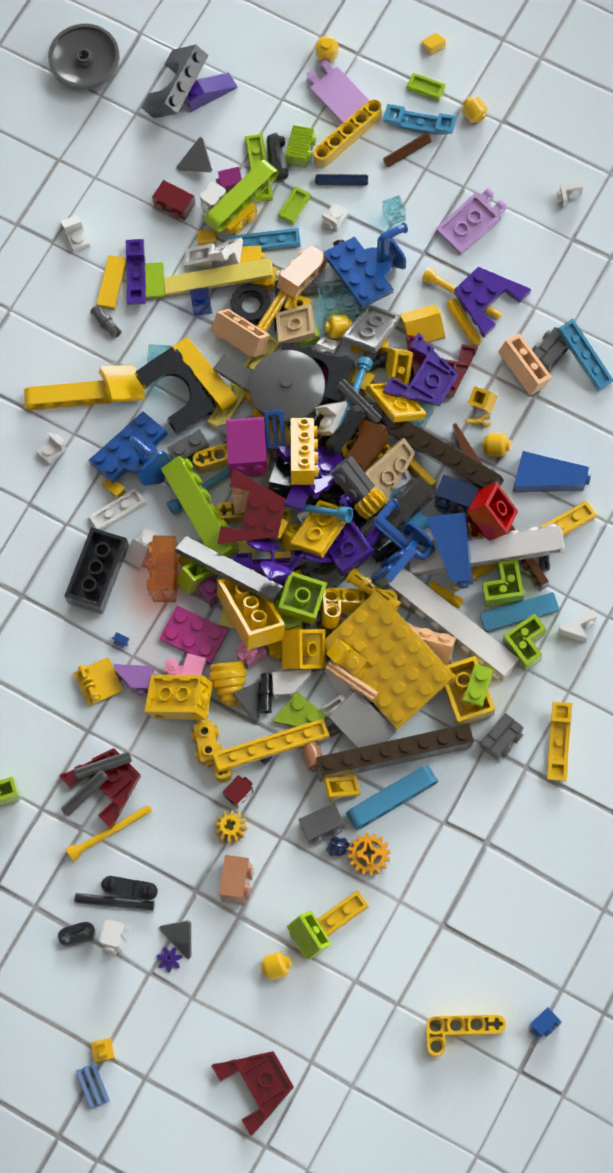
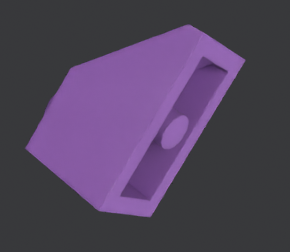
[114,664,154,696]

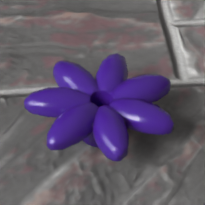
[156,947,183,973]

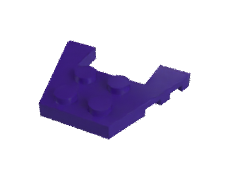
[454,267,531,338]
[382,333,458,407]
[276,446,344,498]

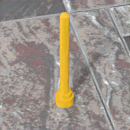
[421,267,502,319]
[65,805,152,862]

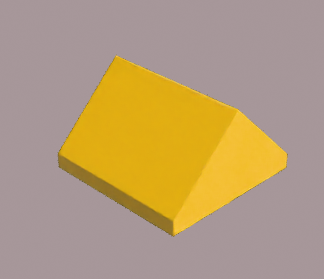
[399,304,445,343]

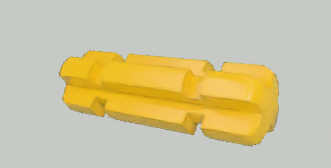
[428,581,463,608]

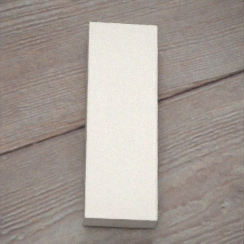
[88,488,146,530]

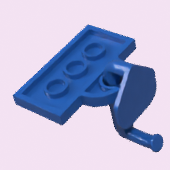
[323,222,408,309]
[88,411,171,486]
[370,498,436,588]

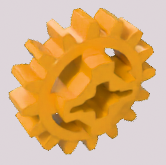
[348,833,391,877]

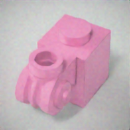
[235,641,268,669]
[165,653,207,676]

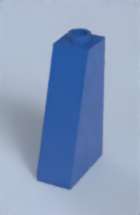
[513,451,592,493]
[427,512,473,589]

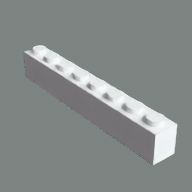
[409,524,565,577]
[385,567,519,681]

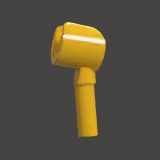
[465,414,491,428]

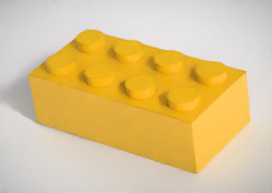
[217,570,285,650]

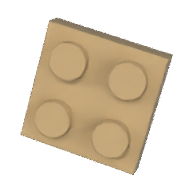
[276,304,316,346]

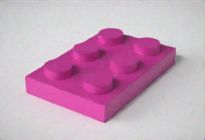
[159,605,229,665]

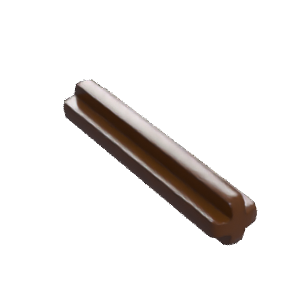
[383,133,431,167]

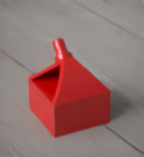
[466,482,519,541]

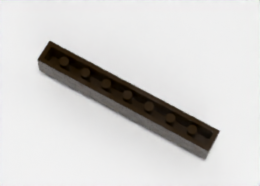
[365,402,504,489]
[315,723,474,782]

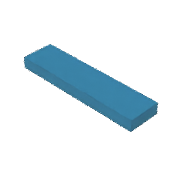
[226,228,301,252]
[556,318,613,392]
[480,592,560,633]

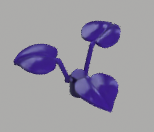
[246,539,334,590]

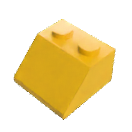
[282,629,326,669]

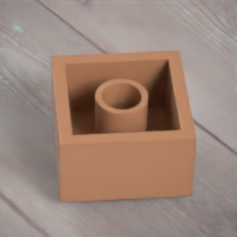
[219,855,254,905]

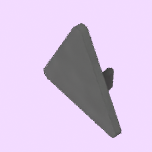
[177,137,212,173]
[233,681,261,723]
[159,920,192,959]

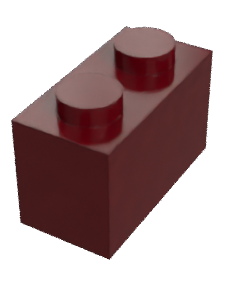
[152,180,196,221]

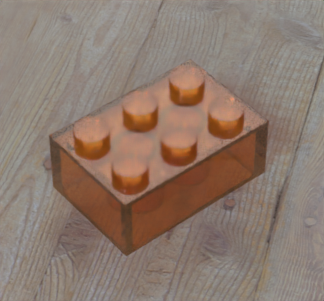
[147,535,179,602]

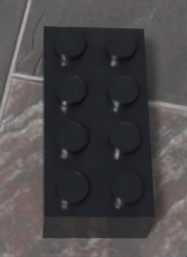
[64,527,129,614]

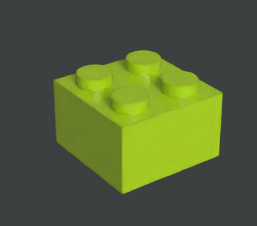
[277,572,327,625]

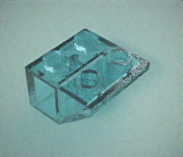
[317,279,359,326]

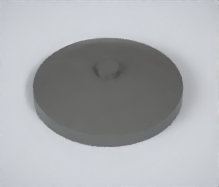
[48,24,120,90]
[249,350,325,423]

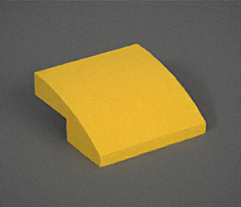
[99,365,145,402]

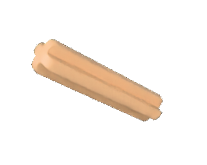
[325,661,377,701]

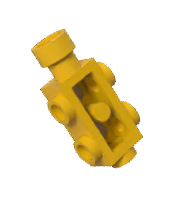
[191,712,222,767]

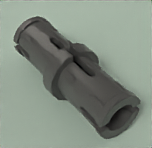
[90,305,122,339]

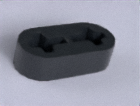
[58,922,96,947]

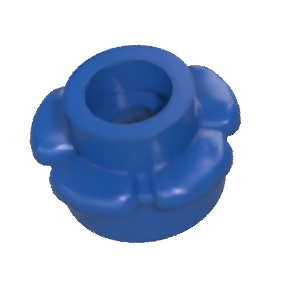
[111,632,130,648]

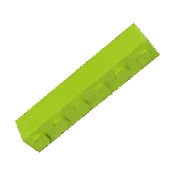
[161,456,240,558]

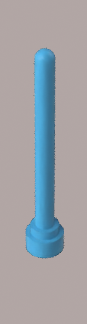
[338,357,373,428]
[166,467,229,516]
[284,501,353,523]

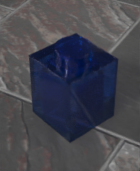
[190,287,212,316]

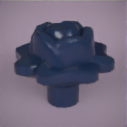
[326,837,350,857]

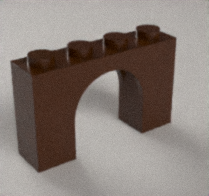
[314,413,391,472]

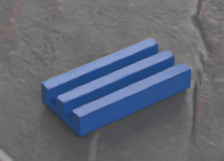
[264,410,286,449]

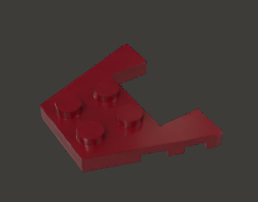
[405,335,478,398]
[217,470,286,544]
[59,748,141,829]
[211,1051,294,1136]

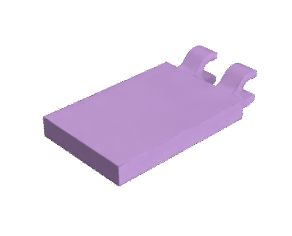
[306,59,369,124]
[436,187,507,255]

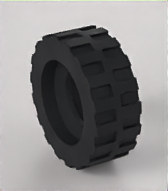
[230,283,271,326]

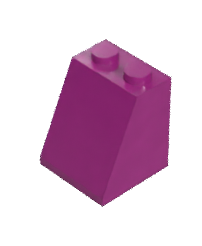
[226,417,268,478]

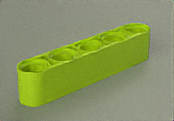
[204,160,279,233]

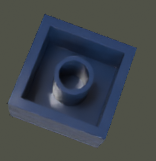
[434,475,479,514]

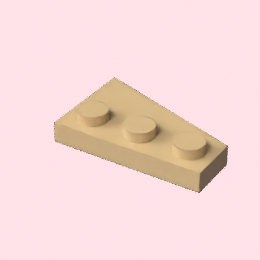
[365,438,415,504]

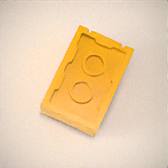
[144,675,213,720]

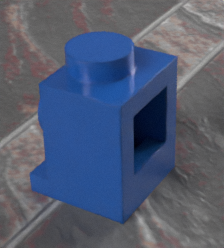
[529,1007,562,1040]

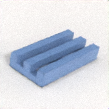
[76,1062,110,1109]

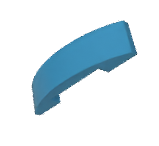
[383,104,457,135]

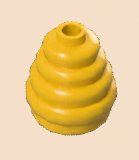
[208,661,247,706]

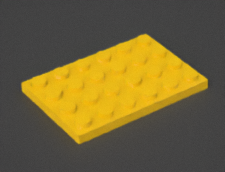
[325,590,456,730]

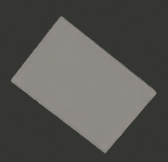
[342,305,401,353]
[328,690,396,748]

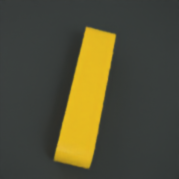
[314,99,382,168]
[172,337,238,412]
[24,380,113,410]

